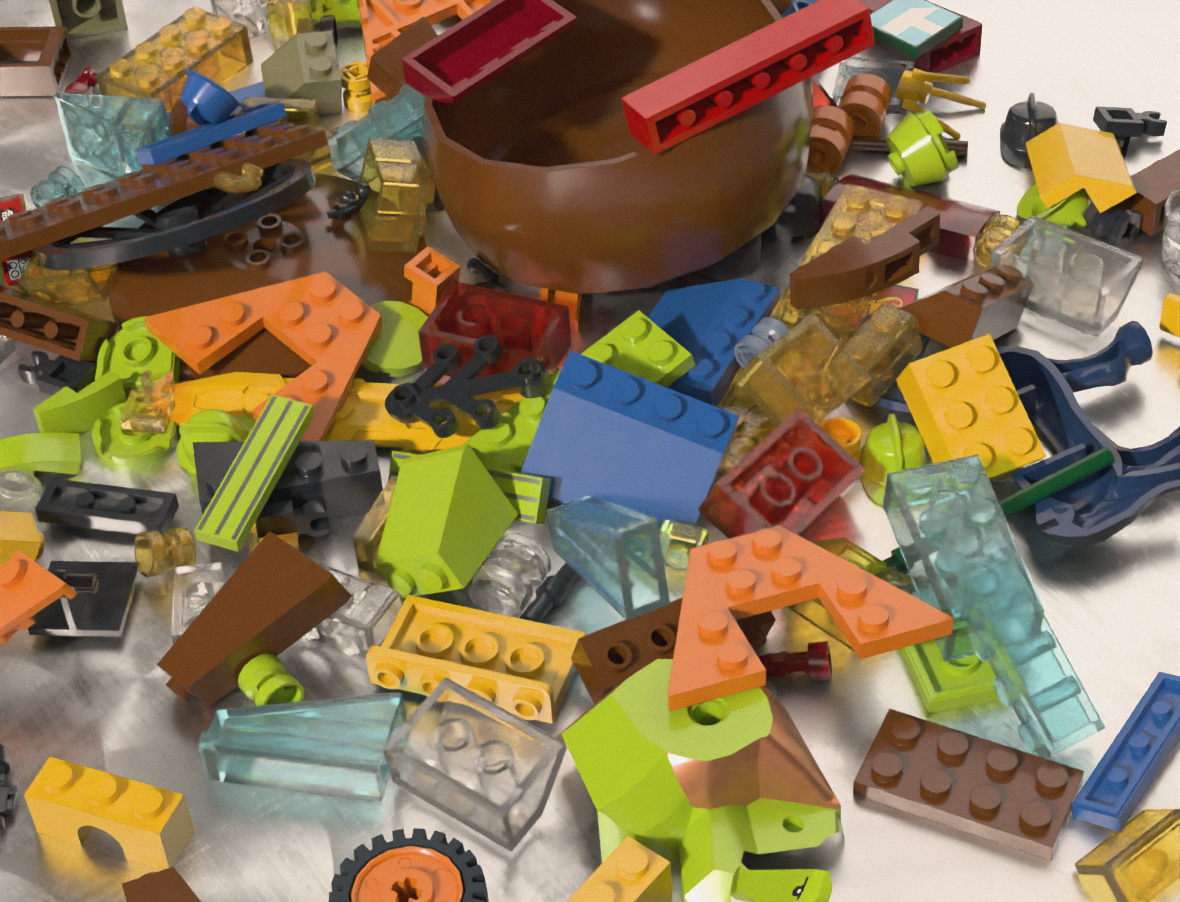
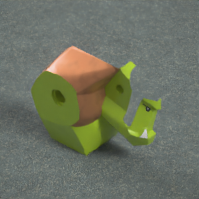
[554,659,845,902]

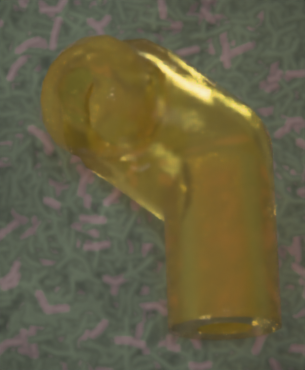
[214,163,264,194]

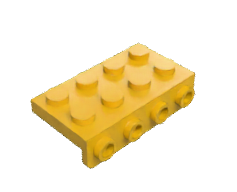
[366,595,586,724]

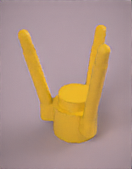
[895,68,987,140]

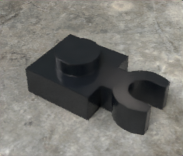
[1093,106,1167,140]
[18,351,96,396]
[250,499,330,549]

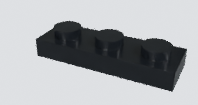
[35,478,179,538]

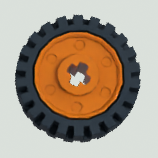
[329,828,489,902]

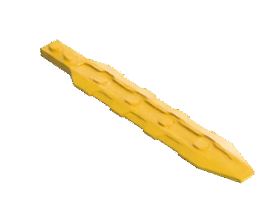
[150,372,524,453]

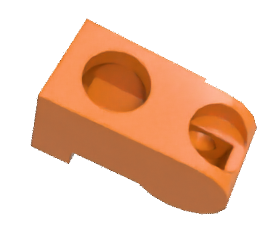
[404,246,460,328]

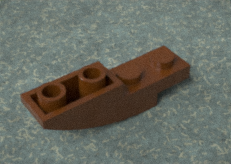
[789,205,940,309]

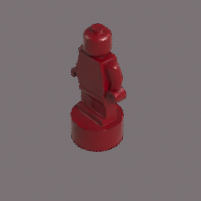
[61,66,100,115]
[758,641,832,682]

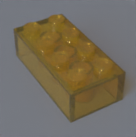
[96,6,253,133]

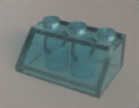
[328,84,427,183]

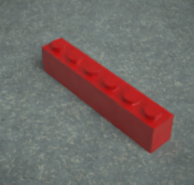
[621,0,875,155]

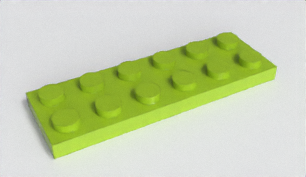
[462,310,695,473]

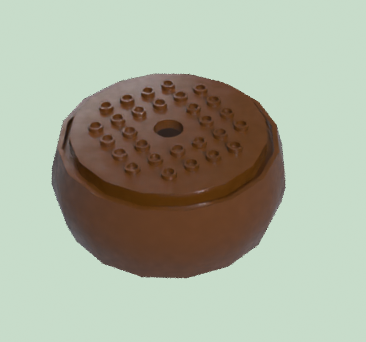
[423,0,813,294]

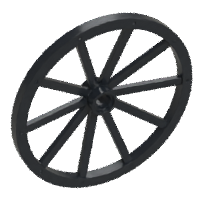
[35,159,316,270]

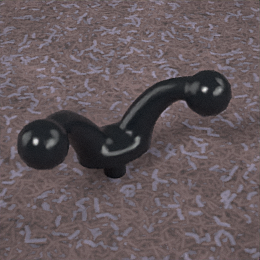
[327,183,372,220]
[455,258,506,311]

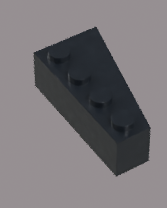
[193,440,386,534]

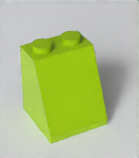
[375,444,518,599]

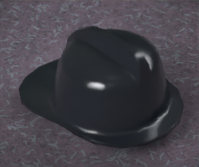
[1000,93,1059,171]

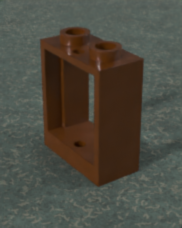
[0,26,74,97]

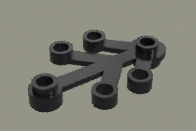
[385,334,551,438]

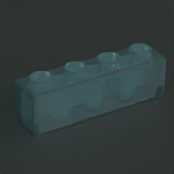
[944,546,1106,758]

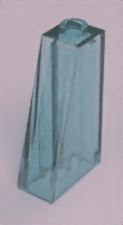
[546,496,670,620]
[198,692,407,803]

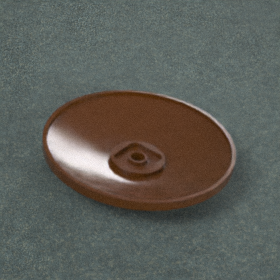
[108,173,427,381]

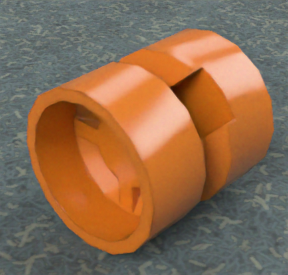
[837,73,892,143]
[806,106,855,178]

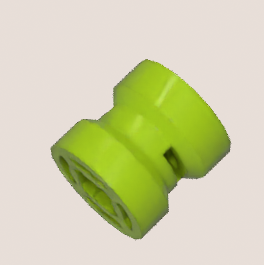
[238,653,305,722]

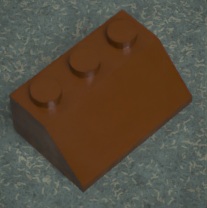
[891,265,1034,348]

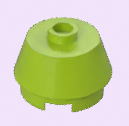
[886,109,959,187]

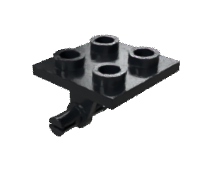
[28,561,142,637]

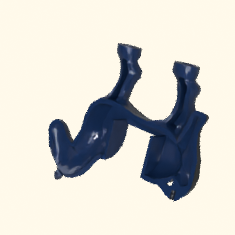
[825,320,1180,546]

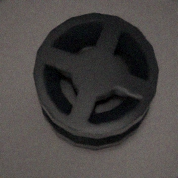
[1091,203,1142,249]

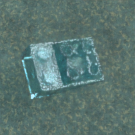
[54,93,171,179]

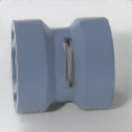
[734,317,794,377]

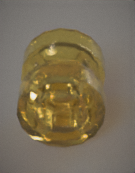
[973,214,1026,269]
[134,527,196,577]

